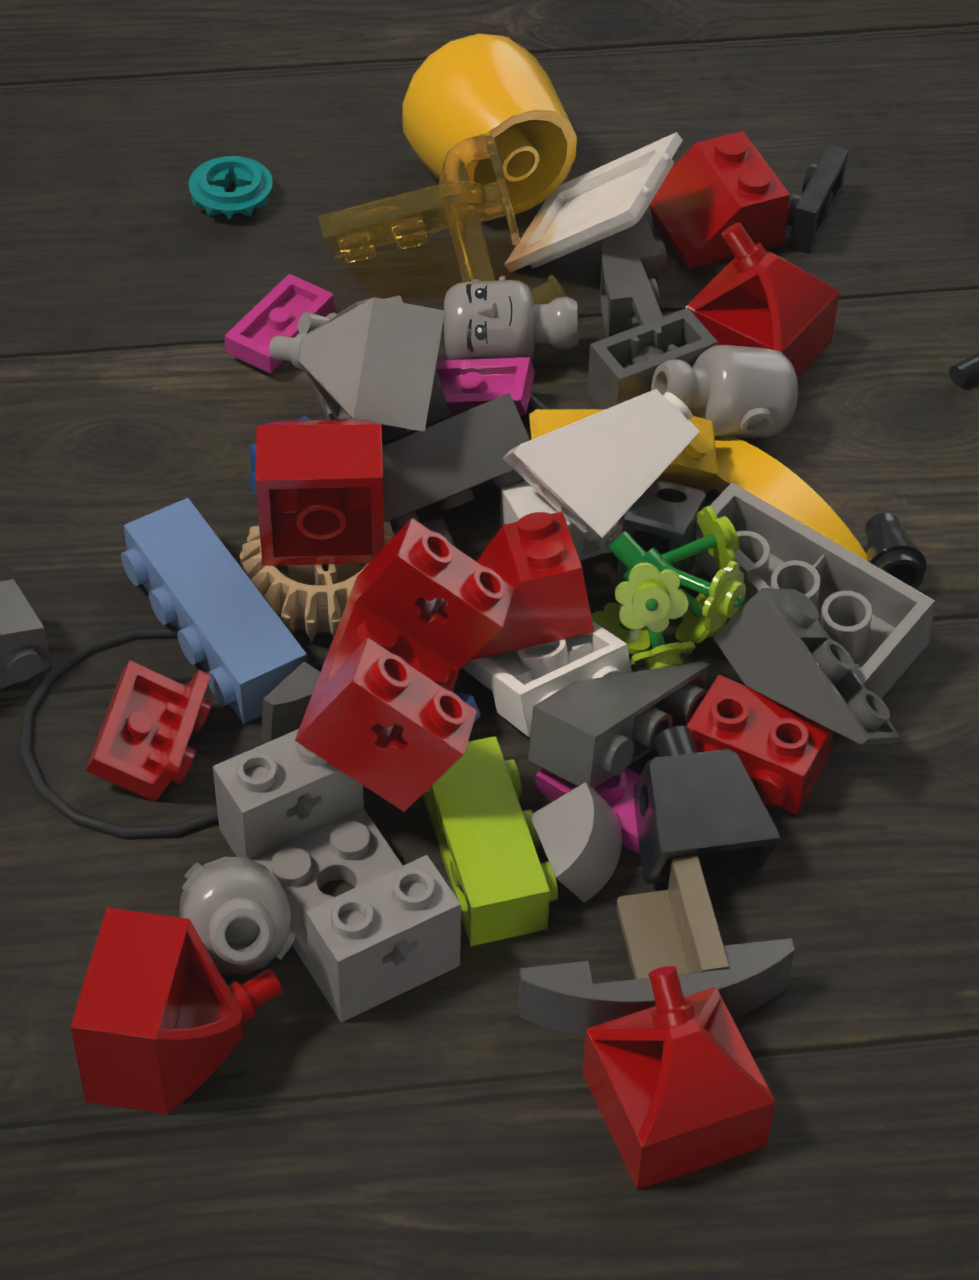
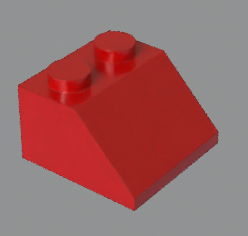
[648,131,790,269]
[472,511,594,660]

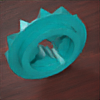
[188,156,273,220]

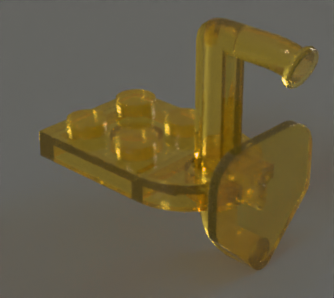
[318,132,567,304]

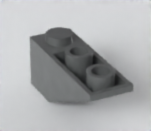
[713,588,901,745]
[528,661,710,789]

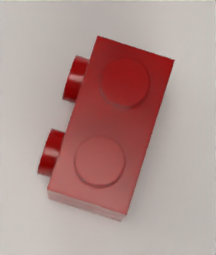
[686,675,834,815]

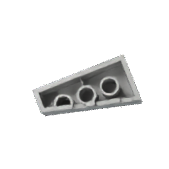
[695,482,935,699]

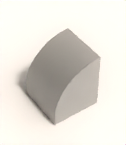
[530,782,622,903]

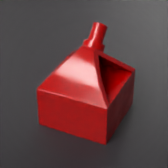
[685,222,840,378]
[255,419,385,566]
[70,907,283,1114]
[582,966,776,1190]

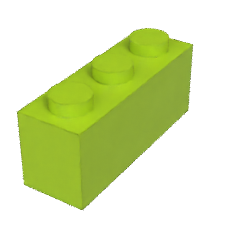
[422,736,558,946]

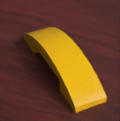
[694,436,867,561]

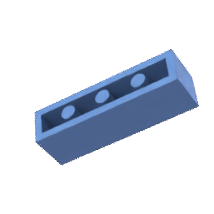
[121,498,307,724]

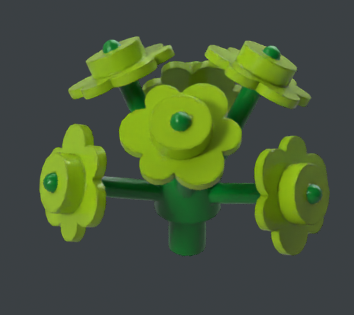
[591,506,746,670]

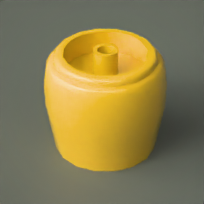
[402,33,577,217]

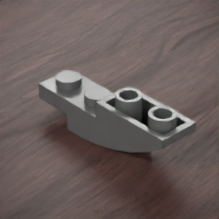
[599,207,667,338]

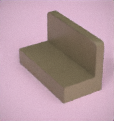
[616,855,729,979]

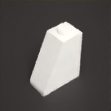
[503,389,700,541]

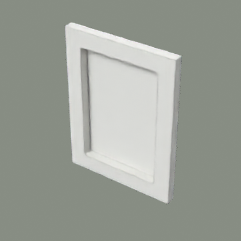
[504,132,683,272]

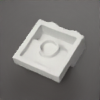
[462,621,632,737]

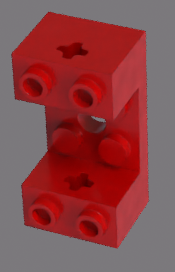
[295,518,514,812]

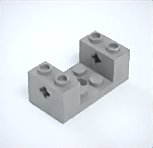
[213,729,461,1023]

